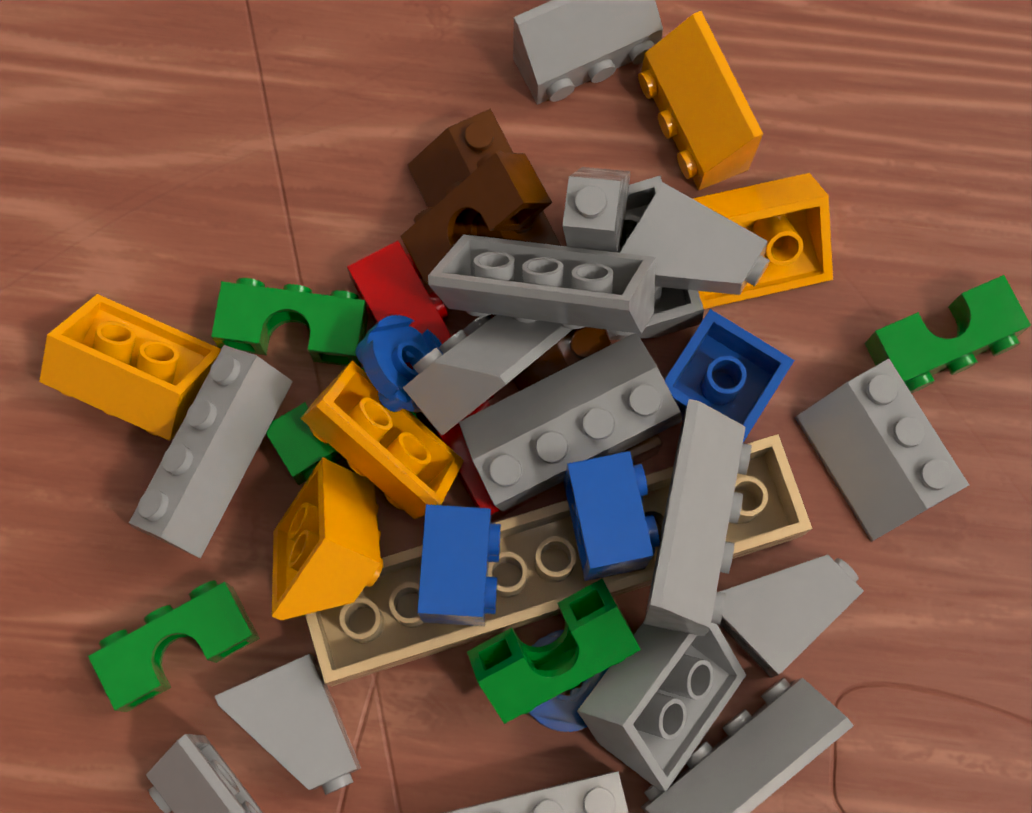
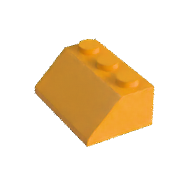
[638,11,763,190]
[693,173,833,309]
[39,294,221,441]
[301,360,464,519]
[272,457,383,620]

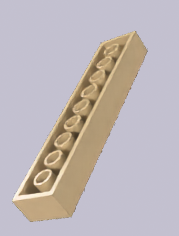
[305,434,812,687]

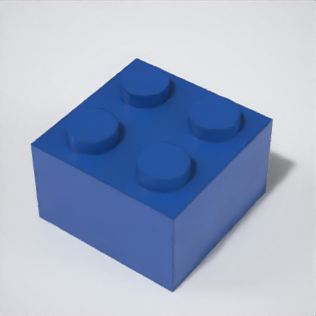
[664,309,795,442]
[563,451,660,581]
[417,504,501,626]

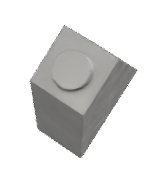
[562,167,631,253]
[620,183,770,295]
[720,554,864,678]
[215,654,361,795]

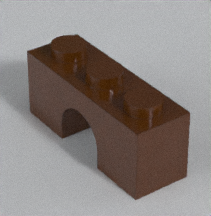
[400,150,552,285]

